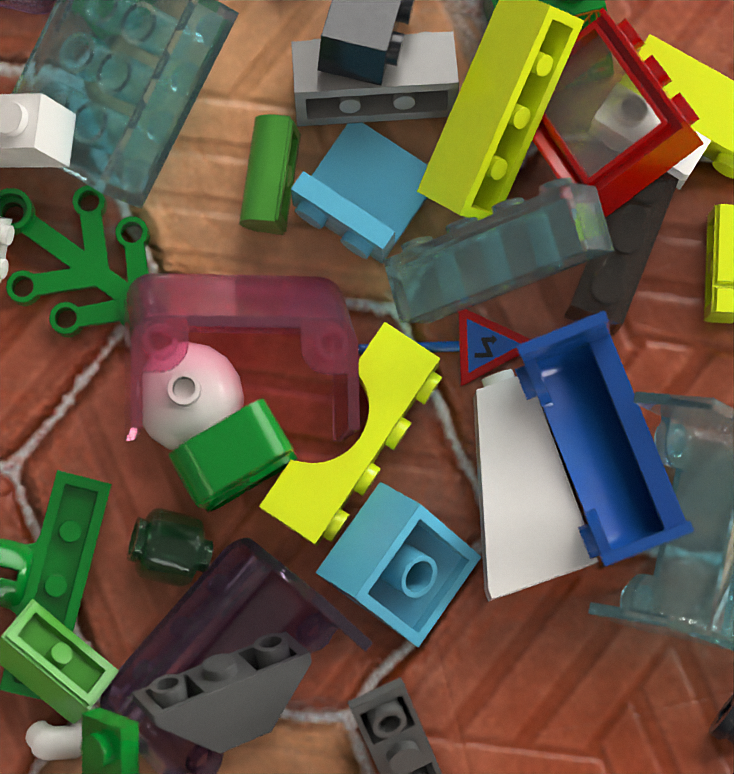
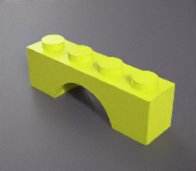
[259,322,443,547]

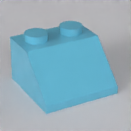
[315,482,481,648]

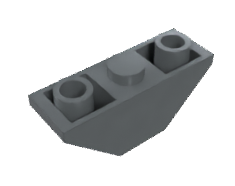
[132,631,312,753]
[348,677,442,774]

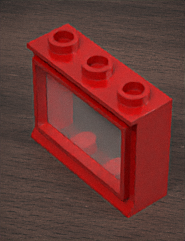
[532,8,704,225]

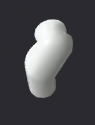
[25,704,98,761]

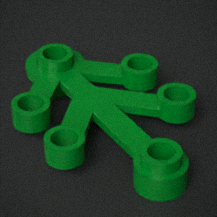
[0,185,170,337]

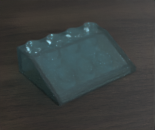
[11,0,239,209]

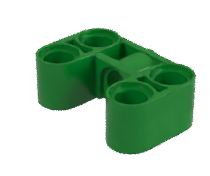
[168,399,298,513]

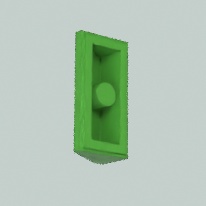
[0,599,119,724]

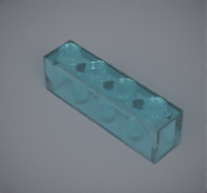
[383,178,615,323]

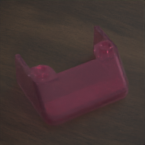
[125,273,360,442]

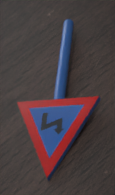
[356,306,532,386]

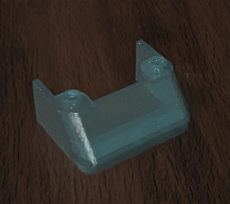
[588,391,734,651]

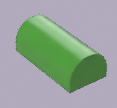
[239,114,301,235]

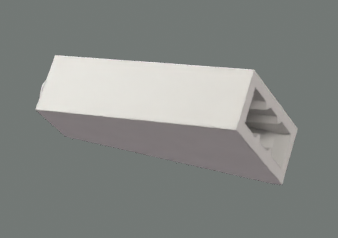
[473,369,598,602]

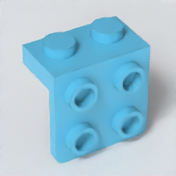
[291,122,427,264]

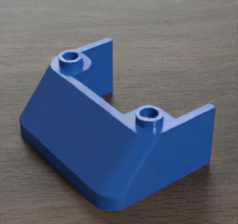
[515,310,695,566]

